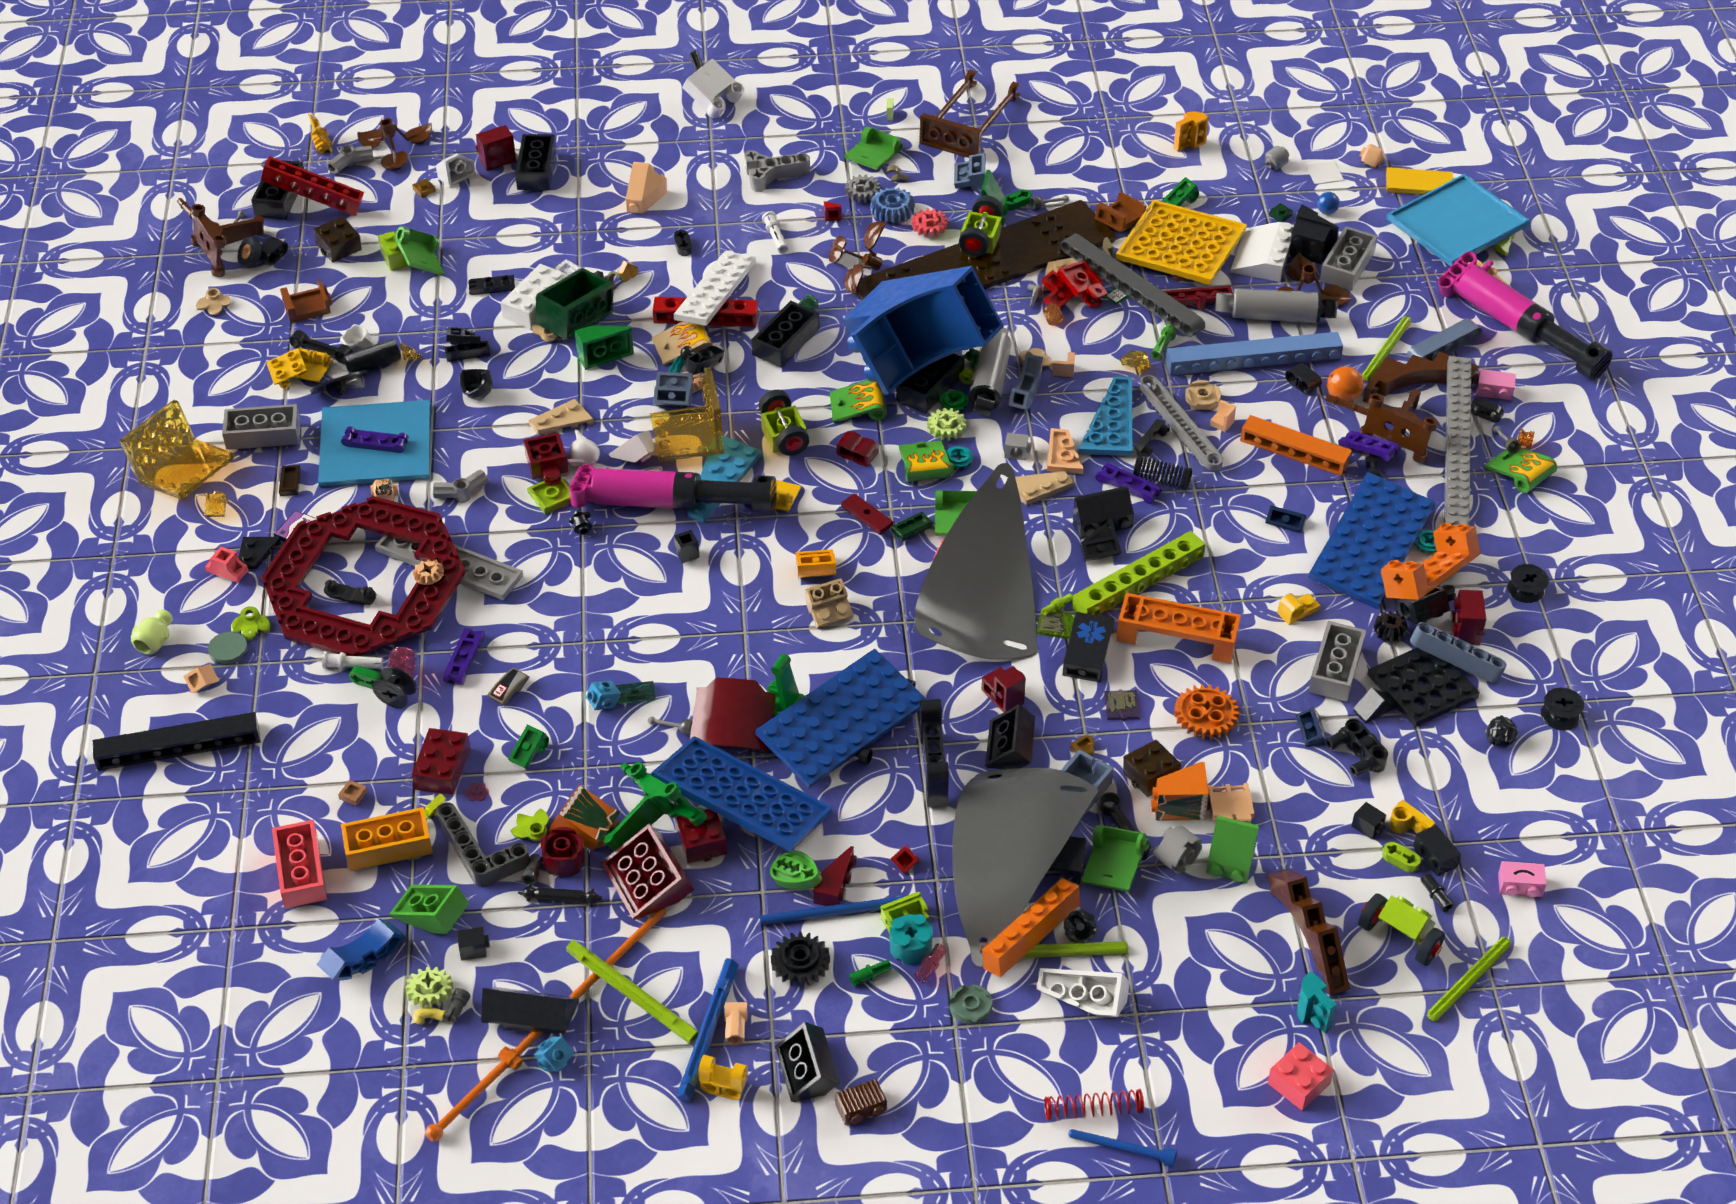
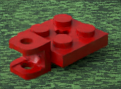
[1057,260,1107,308]

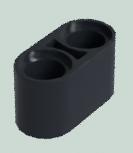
[259,237,288,266]
[1285,363,1322,394]

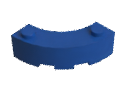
[317,918,406,980]

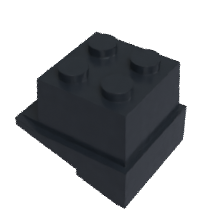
[1290,204,1339,264]

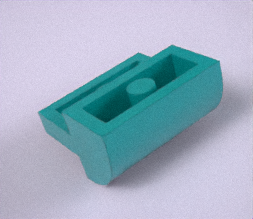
[1297,971,1337,1033]

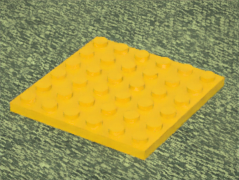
[1115,200,1247,285]

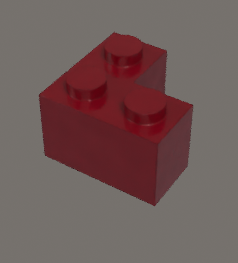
[981,666,1026,713]

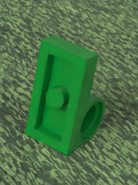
[1163,177,1199,206]
[508,724,549,769]

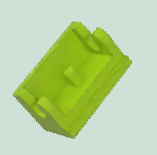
[881,891,929,934]

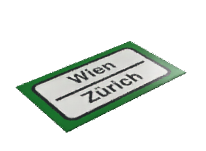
[1105,287,1129,304]

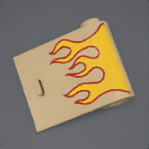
[651,322,713,366]

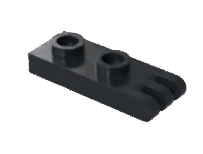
[468,275,515,295]

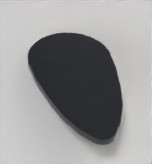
[310,370,369,396]

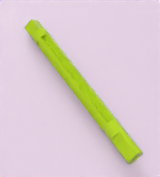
[566,939,699,1044]

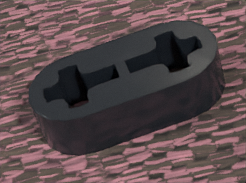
[674,230,692,256]
[1471,398,1504,423]

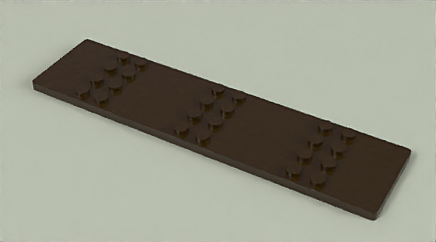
[857,200,1115,301]

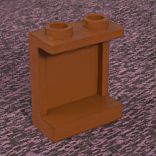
[1095,192,1147,232]
[280,280,332,323]

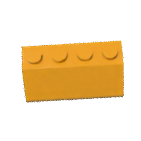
[341,807,433,871]

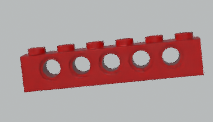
[261,156,364,216]
[652,297,758,327]

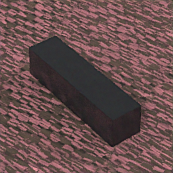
[445,340,491,362]

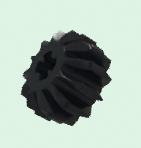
[1374,610,1408,643]

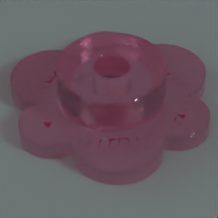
[465,782,489,801]

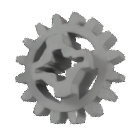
[845,174,880,203]

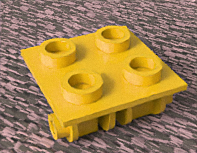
[308,113,333,154]
[266,348,307,389]
[295,348,334,382]
[775,480,801,512]

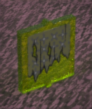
[1037,611,1075,639]

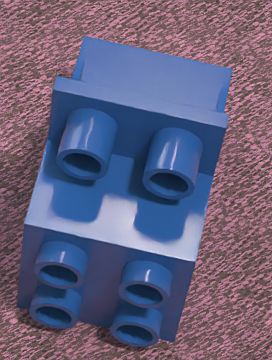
[843,266,1004,395]

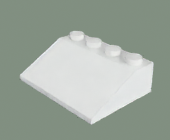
[1230,222,1294,282]

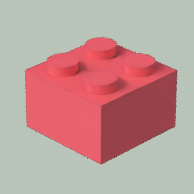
[1268,1042,1334,1111]

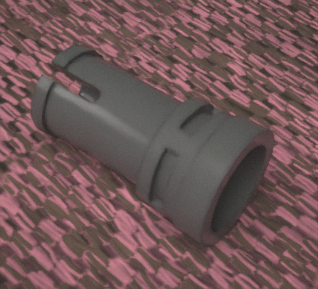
[521,854,543,886]
[444,988,471,1023]

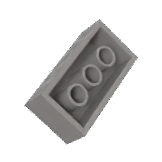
[1320,226,1378,291]
[222,404,301,450]
[1308,621,1366,702]

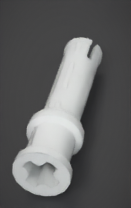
[762,211,788,253]
[322,651,383,670]

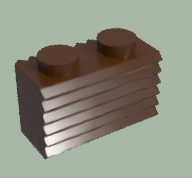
[835,1078,887,1125]

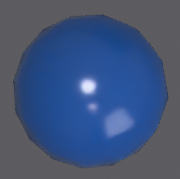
[1317,192,1340,215]

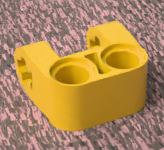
[698,1055,748,1100]

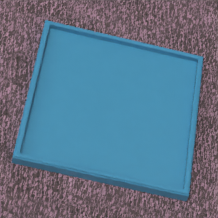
[1386,174,1531,267]
[318,400,431,487]

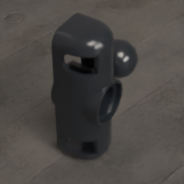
[680,346,724,375]

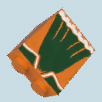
[1151,762,1209,821]
[547,785,620,851]

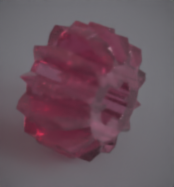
[387,647,416,676]

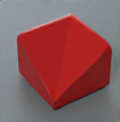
[824,201,842,221]
[890,844,920,874]

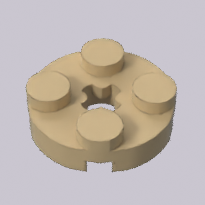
[1185,380,1221,411]

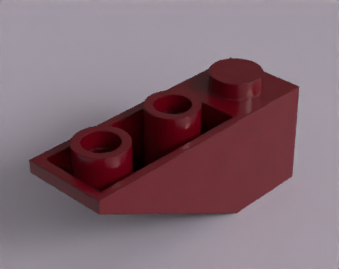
[813,846,857,906]

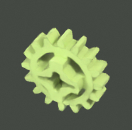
[927,408,966,441]
[405,967,454,1008]

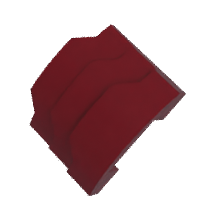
[690,677,776,753]

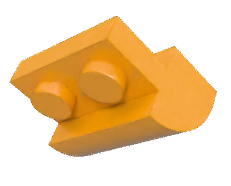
[1173,111,1209,152]
[795,549,836,578]

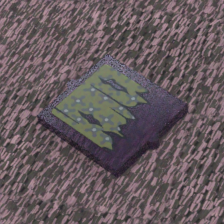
[1104,689,1140,721]

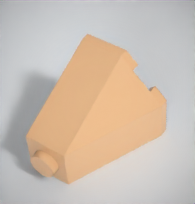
[626,162,667,214]

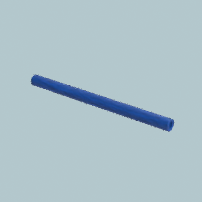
[759,895,906,926]

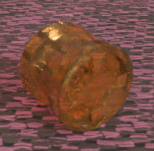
[1043,304,1063,326]
[1517,429,1535,449]

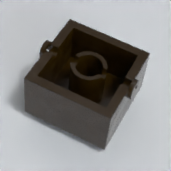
[314,216,362,263]
[1123,740,1181,797]

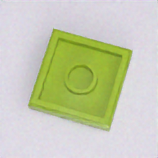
[527,477,571,514]

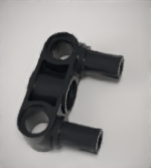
[1325,719,1388,777]

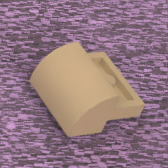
[805,578,854,629]

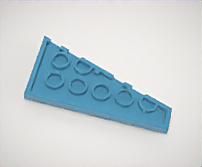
[1078,377,1133,456]
[688,432,762,523]

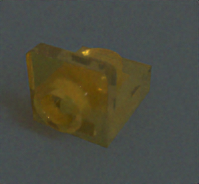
[1120,350,1151,376]
[205,491,228,517]

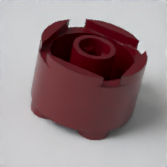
[541,827,585,876]

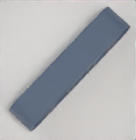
[1407,318,1482,361]
[1410,622,1507,683]

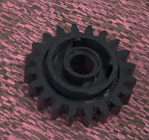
[770,932,830,987]

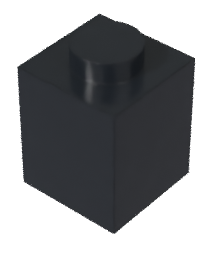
[674,530,700,563]
[1351,802,1387,839]
[457,927,490,960]

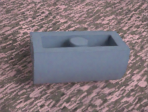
[954,153,986,191]
[653,372,693,407]

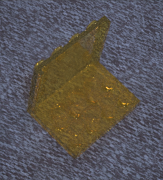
[650,367,724,462]
[119,400,234,500]

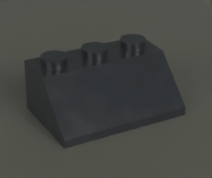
[1073,486,1134,539]
[985,704,1036,770]
[775,1022,840,1102]

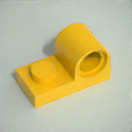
[1277,593,1320,625]
[1389,799,1435,834]

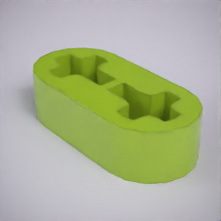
[1382,842,1421,873]

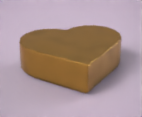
[618,261,638,282]
[1070,735,1095,756]

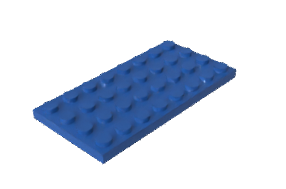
[1308,472,1436,609]
[755,648,927,788]
[651,736,832,852]

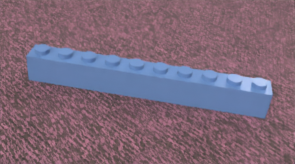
[1165,332,1343,376]

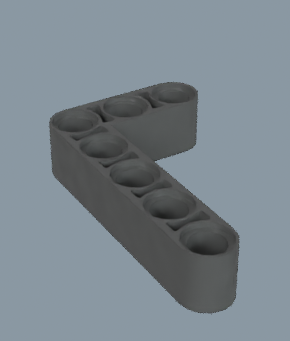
[437,802,530,887]

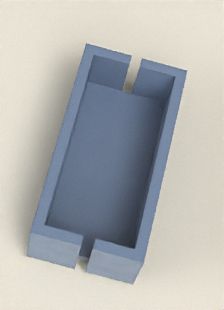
[1060,749,1114,822]

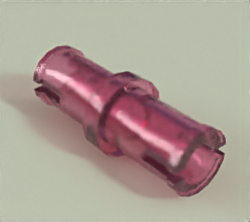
[914,943,947,983]

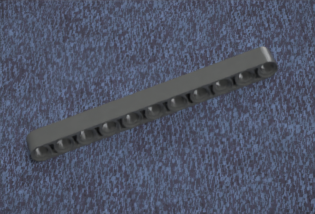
[1061,234,1205,337]

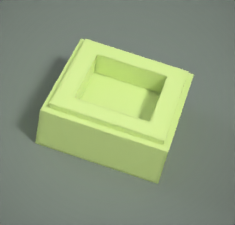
[887,98,894,121]

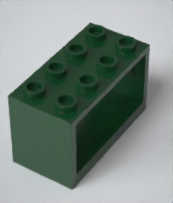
[535,268,614,340]

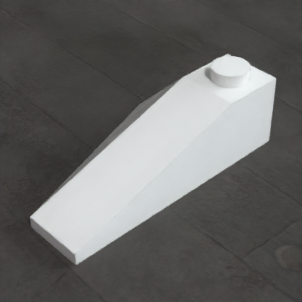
[1037,968,1130,1017]

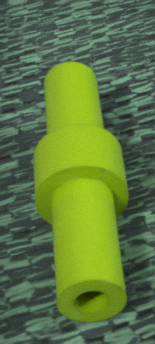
[1041,593,1073,615]

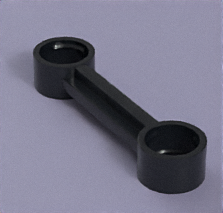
[289,330,353,365]
[1100,792,1151,861]

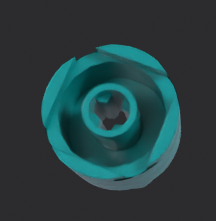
[890,914,933,965]

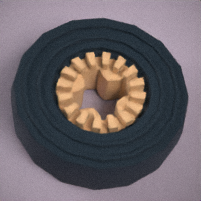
[237,237,262,268]

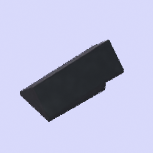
[481,987,579,1034]

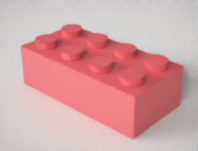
[272,820,327,909]

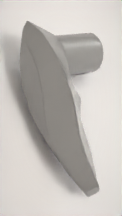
[1027,284,1042,308]

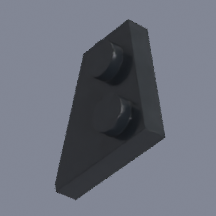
[446,327,481,345]
[1080,519,1122,562]
[238,537,280,569]

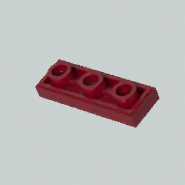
[841,493,893,535]

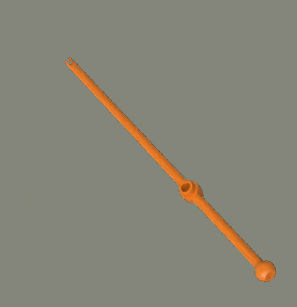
[425,908,666,1142]

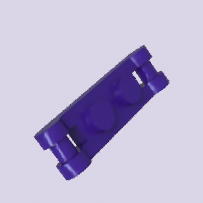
[341,426,409,453]
[1338,430,1401,461]
[1095,463,1162,504]
[443,628,485,685]

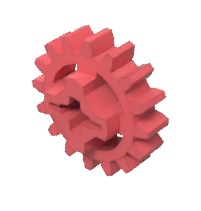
[912,208,948,237]

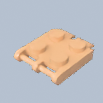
[1208,783,1255,823]

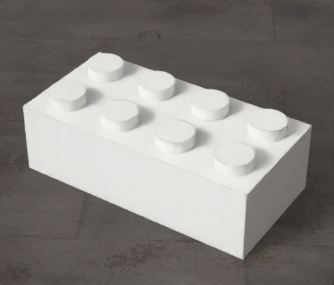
[501,264,568,329]

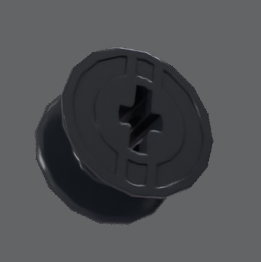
[1507,564,1549,603]
[372,667,417,708]
[1541,687,1584,731]

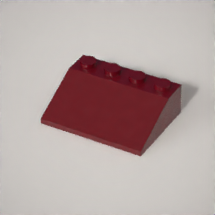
[601,824,695,920]

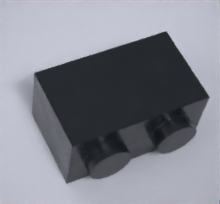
[1413,825,1461,876]

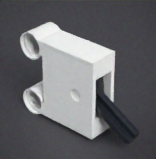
[682,50,745,118]

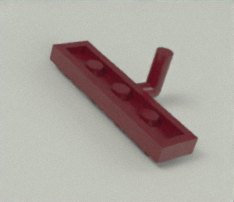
[1163,285,1233,311]

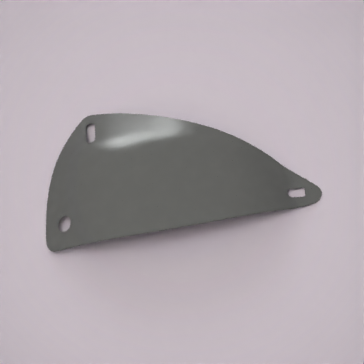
[915,463,1037,659]
[952,768,1098,967]

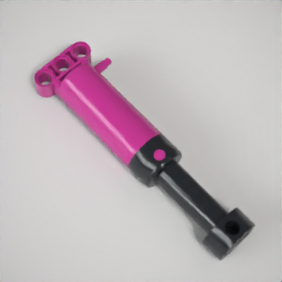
[1438,252,1613,381]
[569,465,777,513]

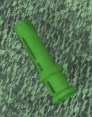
[1151,322,1179,360]

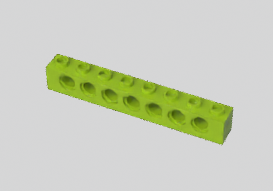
[1072,531,1205,616]

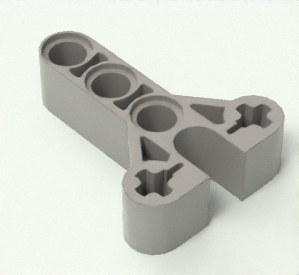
[744,150,810,192]

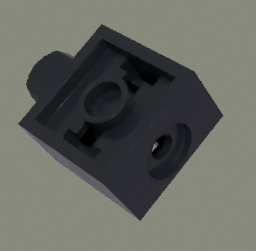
[1393,585,1456,624]

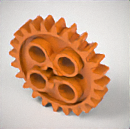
[1174,684,1240,739]

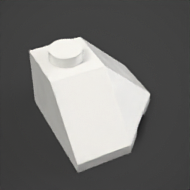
[436,153,476,187]
[609,430,655,463]

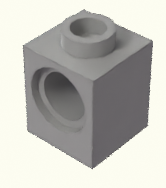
[1004,432,1032,460]

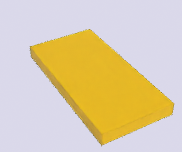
[1386,167,1453,195]

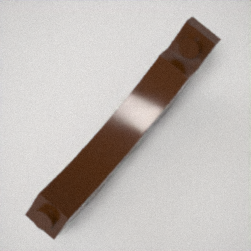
[1363,351,1479,403]
[1267,869,1350,995]

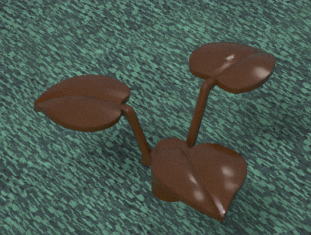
[357,118,432,169]
[828,222,886,295]
[1278,253,1351,307]

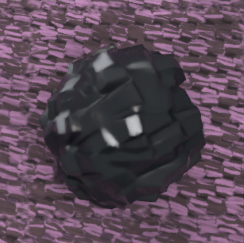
[1485,715,1518,747]
[1063,909,1098,943]

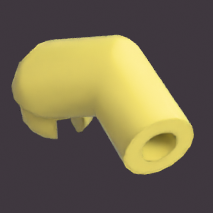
[413,1007,446,1024]

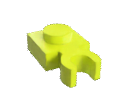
[424,793,446,821]

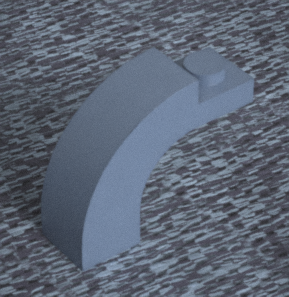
[1008,353,1045,409]

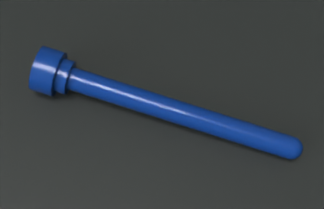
[1068,1129,1177,1167]

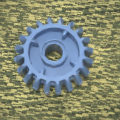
[871,187,915,224]

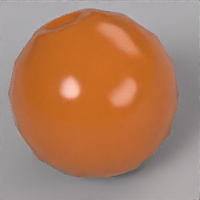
[1327,366,1364,402]

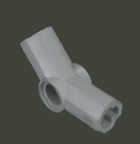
[326,145,374,175]
[433,469,489,502]

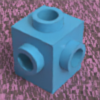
[586,680,621,710]
[534,1036,575,1072]

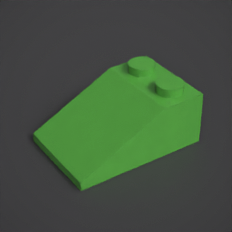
[1206,815,1259,883]
[389,884,469,934]

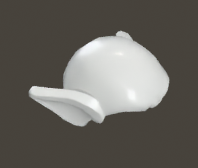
[340,324,375,352]
[567,430,600,466]

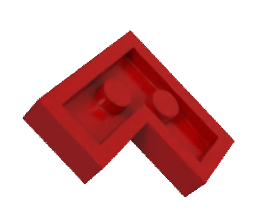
[1041,270,1075,313]

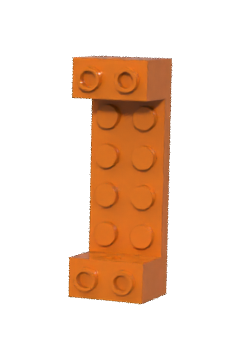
[1381,523,1481,600]
[1116,593,1241,664]

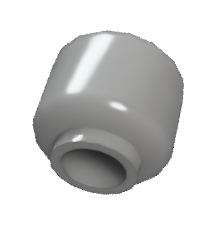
[1265,146,1289,170]

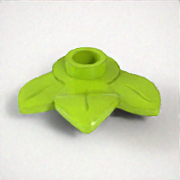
[231,606,270,642]
[510,808,549,841]

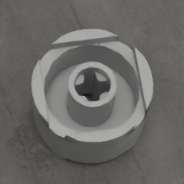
[1153,825,1202,874]

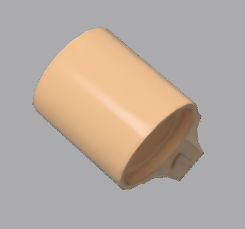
[725,1002,748,1046]

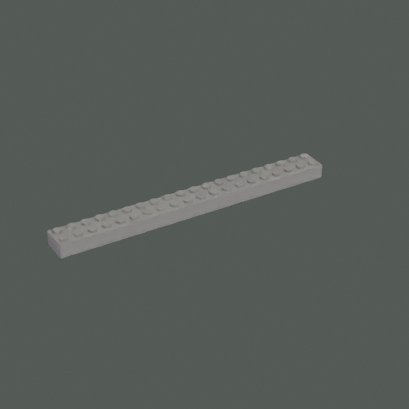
[1444,356,1471,526]

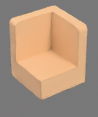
[1052,352,1075,378]
[1210,400,1236,432]
[183,664,219,693]

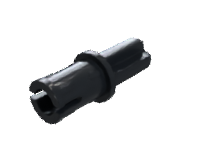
[1420,874,1454,912]

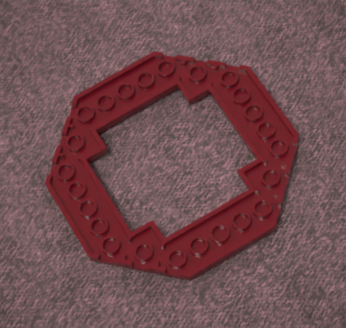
[261,496,466,656]

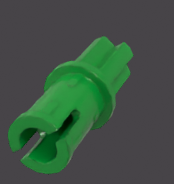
[849,960,892,987]

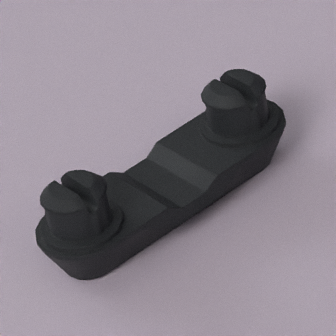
[1134,419,1170,457]
[324,580,377,605]

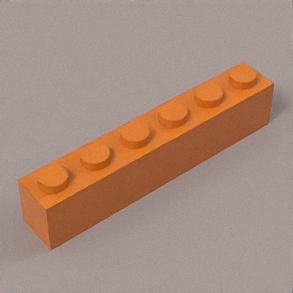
[1240,415,1352,476]
[982,878,1080,978]

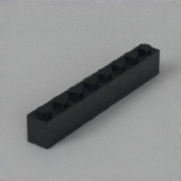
[92,712,261,771]

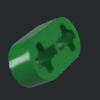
[1005,189,1032,211]
[349,666,383,689]

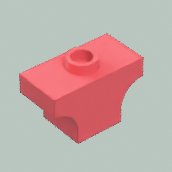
[205,546,249,583]

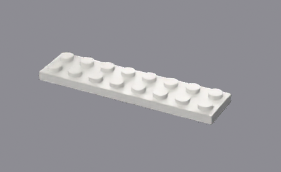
[674,251,756,326]

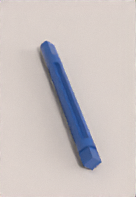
[676,958,739,1102]

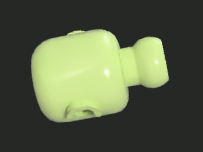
[131,609,173,655]

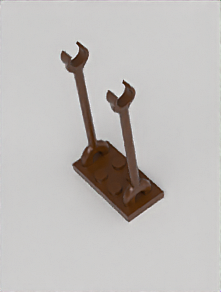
[919,69,1021,158]

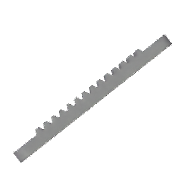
[1140,375,1223,471]

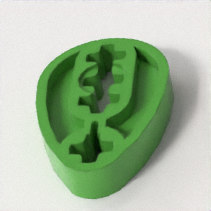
[770,851,822,890]

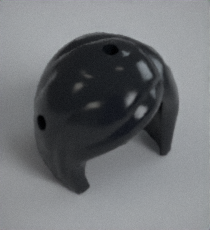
[459,369,493,400]

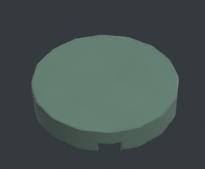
[208,631,248,665]
[949,984,993,1025]

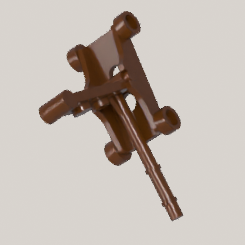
[177,198,264,277]
[1325,389,1438,463]

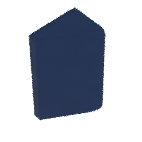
[1265,505,1307,533]
[1296,707,1327,747]

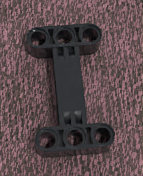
[920,699,949,807]

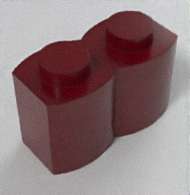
[836,431,879,467]

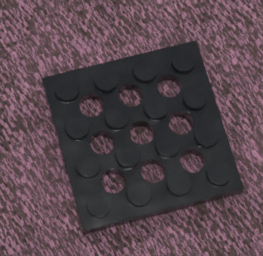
[1367,648,1480,727]

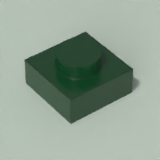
[1269,203,1293,222]

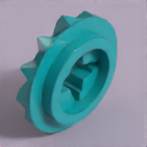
[946,446,973,470]
[1414,530,1437,554]

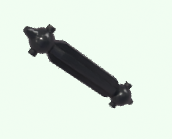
[518,884,602,906]

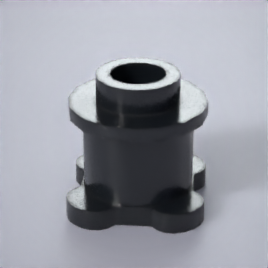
[569,510,592,535]

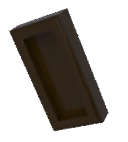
[279,465,301,496]

